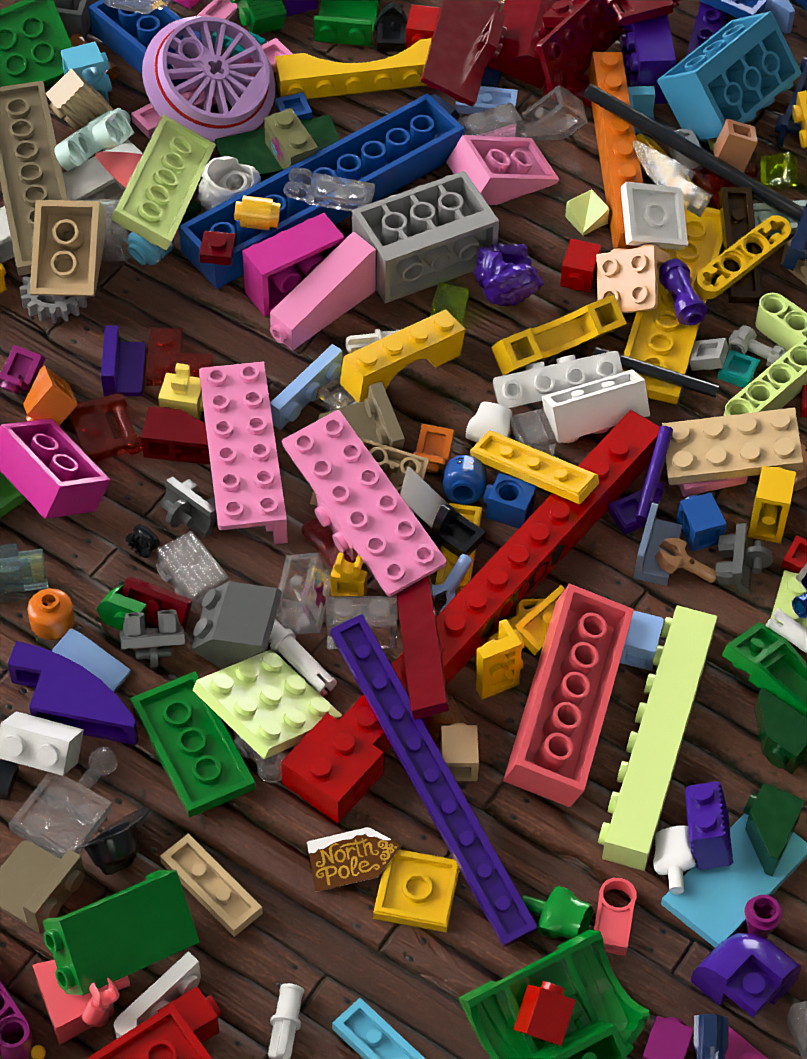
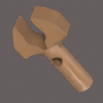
[655,538,717,583]

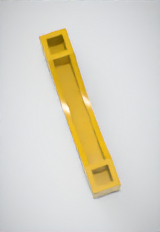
[275,38,432,99]

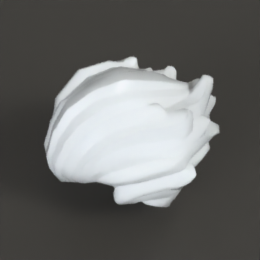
[198,156,261,210]

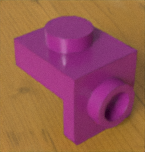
[0,345,46,395]

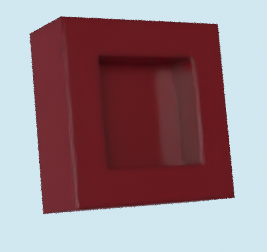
[199,231,236,266]

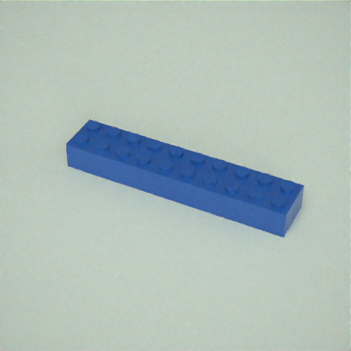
[179,93,465,289]

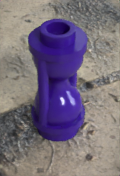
[659,259,708,325]

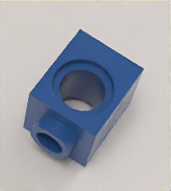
[483,473,537,528]
[676,492,727,552]

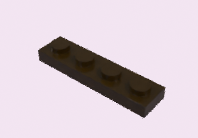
[718,187,762,303]

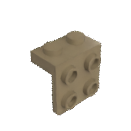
[0,840,85,934]

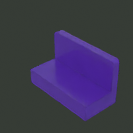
[101,326,146,396]

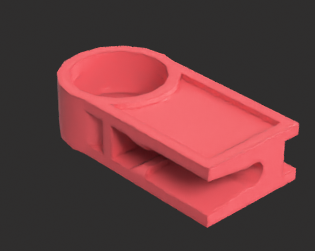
[594,878,637,956]

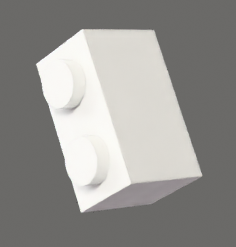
[0,711,84,776]

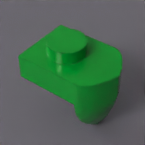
[96,585,147,631]

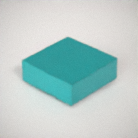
[717,349,760,388]

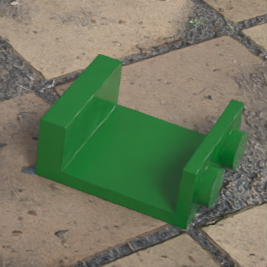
[313,0,380,47]

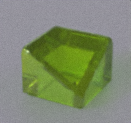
[761,152,798,187]
[431,282,470,325]

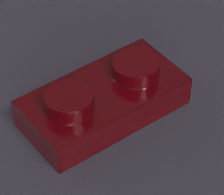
[122,576,193,632]

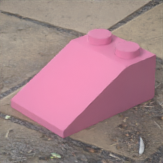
[446,135,560,205]

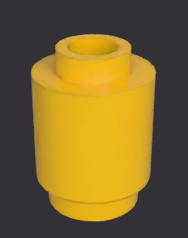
[234,195,281,231]

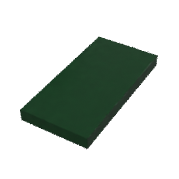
[215,114,340,182]

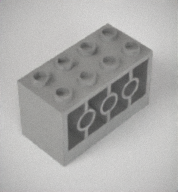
[352,171,499,303]

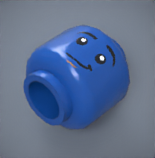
[442,455,487,505]

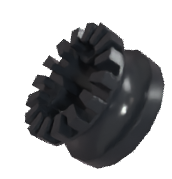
[125,524,160,558]

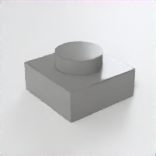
[689,338,729,371]

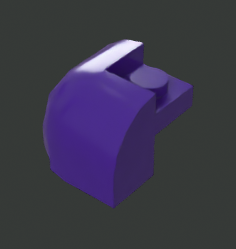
[690,933,801,1018]

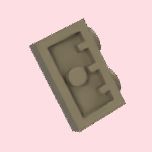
[318,382,405,451]

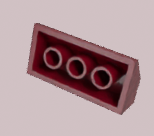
[488,0,560,89]

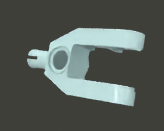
[55,108,134,171]

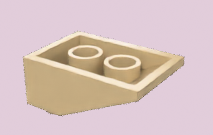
[30,200,106,297]

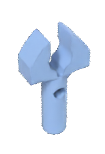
[432,554,473,613]

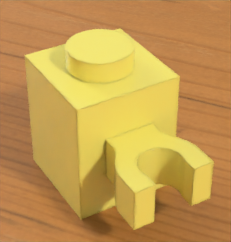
[158,363,204,420]

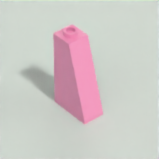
[270,232,376,351]

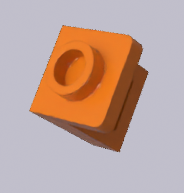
[413,424,455,473]

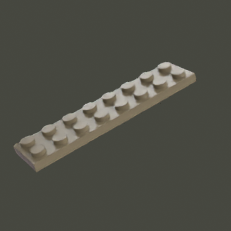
[0,81,68,276]

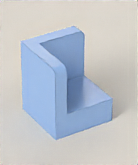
[620,611,664,671]

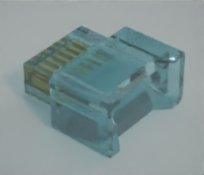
[0,543,49,603]

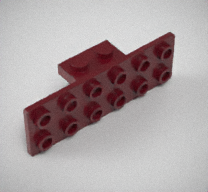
[420,0,507,107]
[537,0,626,98]

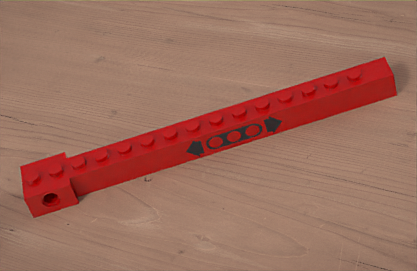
[281,410,660,823]

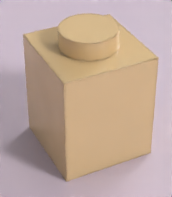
[440,723,479,781]

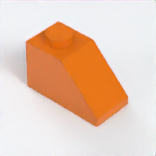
[23,365,78,426]

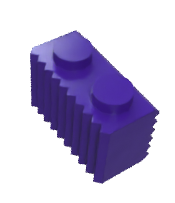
[685,781,733,870]

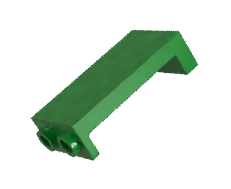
[43,870,199,996]

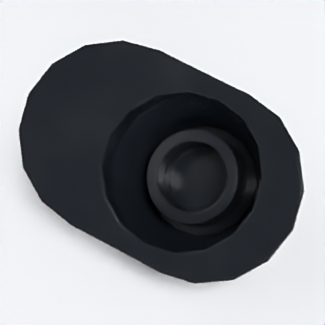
[76,807,150,875]

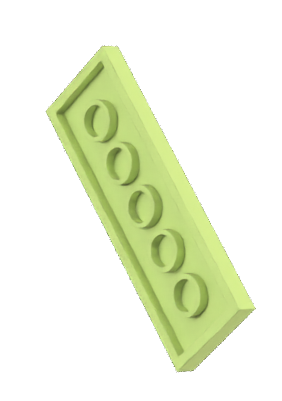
[111,114,216,250]

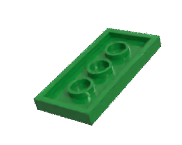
[130,671,256,818]

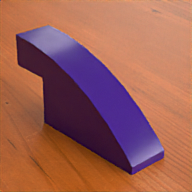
[8,641,138,745]

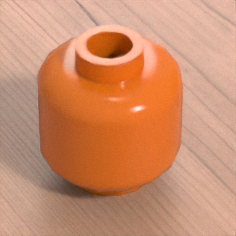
[27,588,75,640]

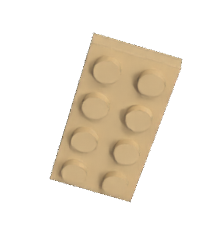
[662,407,804,485]

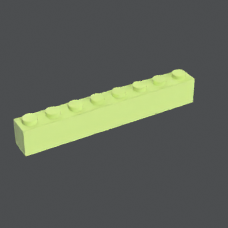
[598,605,717,871]

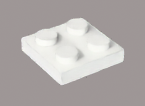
[620,182,688,250]

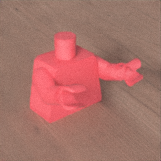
[33,960,130,1044]

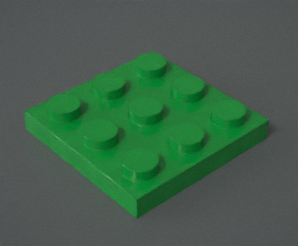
[0,0,73,87]

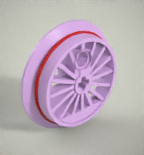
[142,16,275,143]

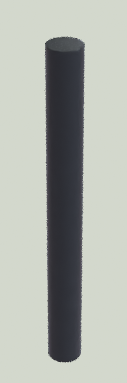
[593,347,720,398]

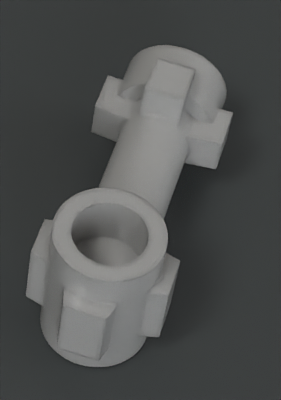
[728,326,787,367]

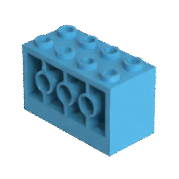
[657,11,802,143]

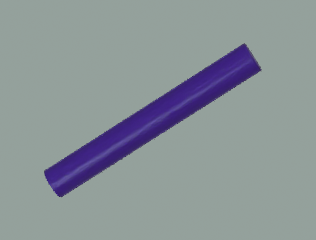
[635,426,673,522]

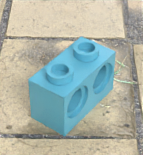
[61,42,112,103]

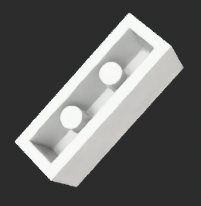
[541,369,650,443]

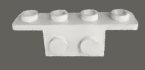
[493,351,623,408]

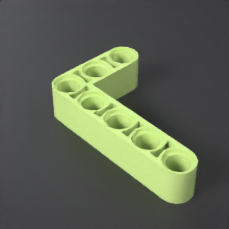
[724,293,807,416]

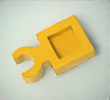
[330,552,367,602]

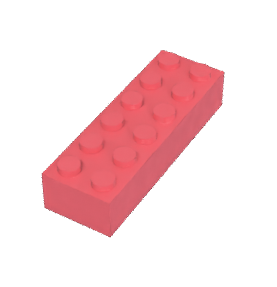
[503,583,634,807]

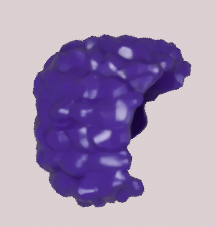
[474,243,544,306]

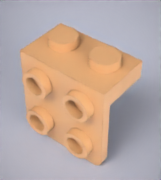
[596,244,670,314]

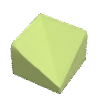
[565,189,609,236]

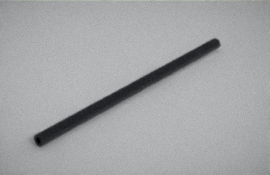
[584,83,804,223]

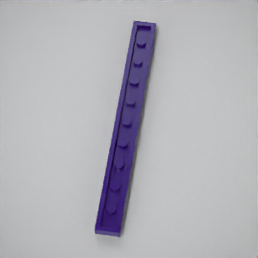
[330,614,538,948]

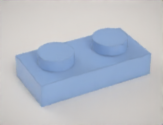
[455,86,518,119]

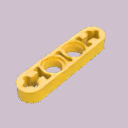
[694,215,791,299]

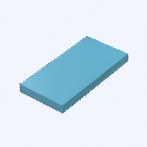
[661,814,807,948]

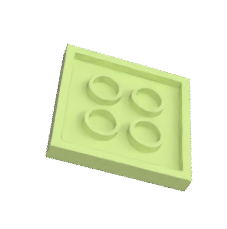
[193,649,342,759]

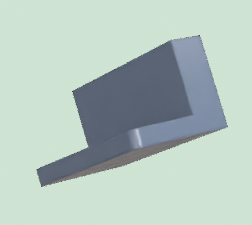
[634,503,682,586]

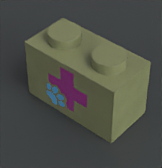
[264,108,318,170]

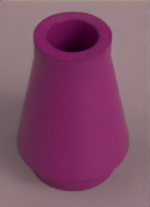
[744,895,783,939]

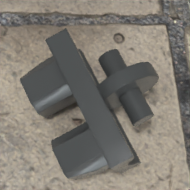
[160,477,217,538]
[715,523,773,593]
[119,609,185,668]

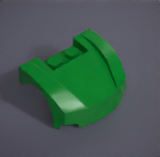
[458,930,649,1059]

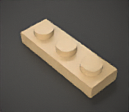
[160,833,263,937]

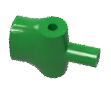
[522,886,593,939]

